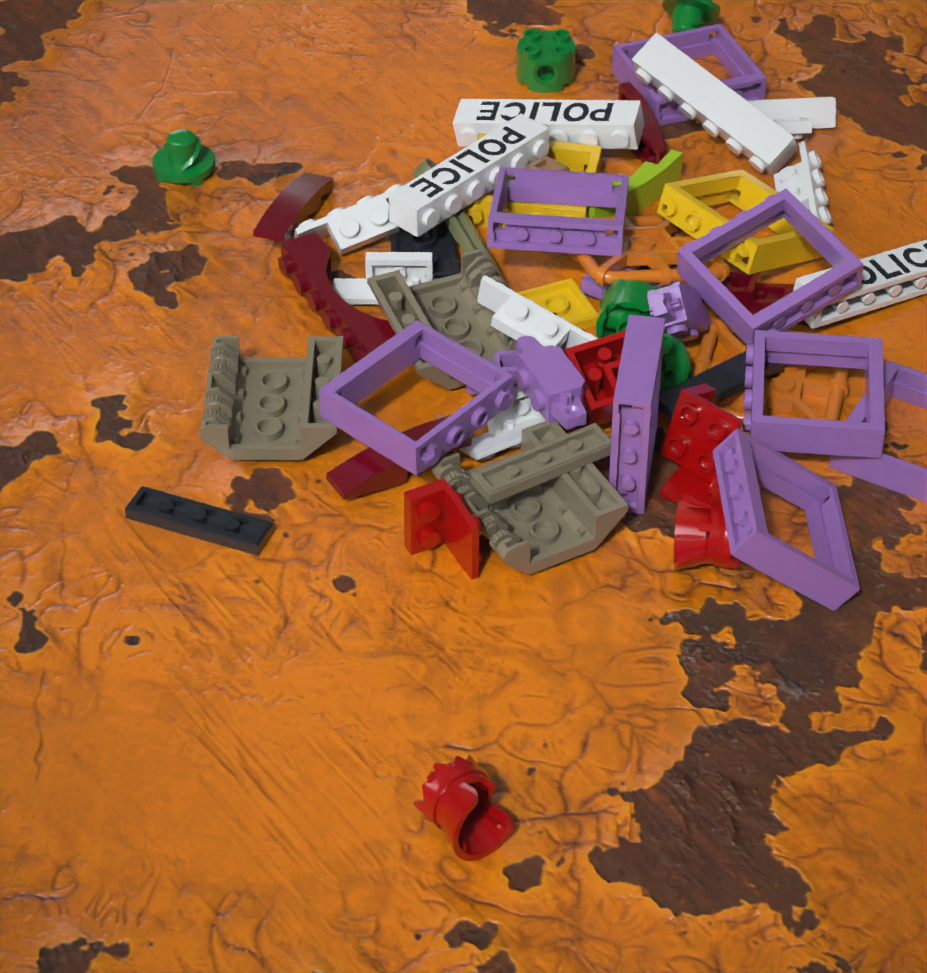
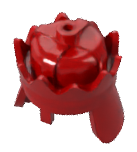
[673,492,741,570]
[414,755,515,861]

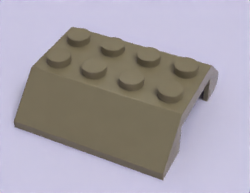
[367,249,517,390]
[199,336,343,461]
[432,421,629,575]

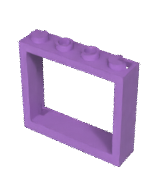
[612,24,767,126]
[487,167,629,257]
[677,188,863,345]
[609,315,665,514]
[319,320,514,476]
[743,330,885,458]
[829,360,927,503]
[712,428,860,611]

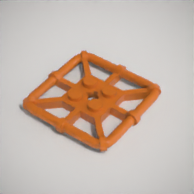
[565,214,730,287]
[691,317,850,425]

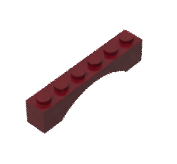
[278,232,396,363]

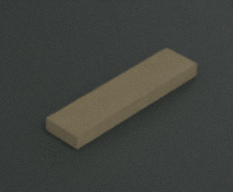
[470,423,611,504]

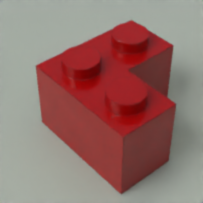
[564,330,626,426]

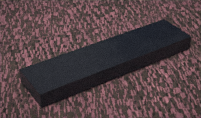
[659,351,784,420]
[125,486,274,556]

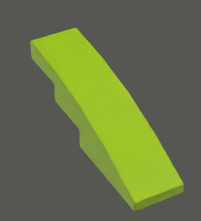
[589,149,683,217]

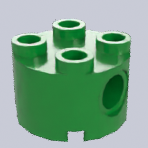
[516,28,576,93]
[596,279,660,339]

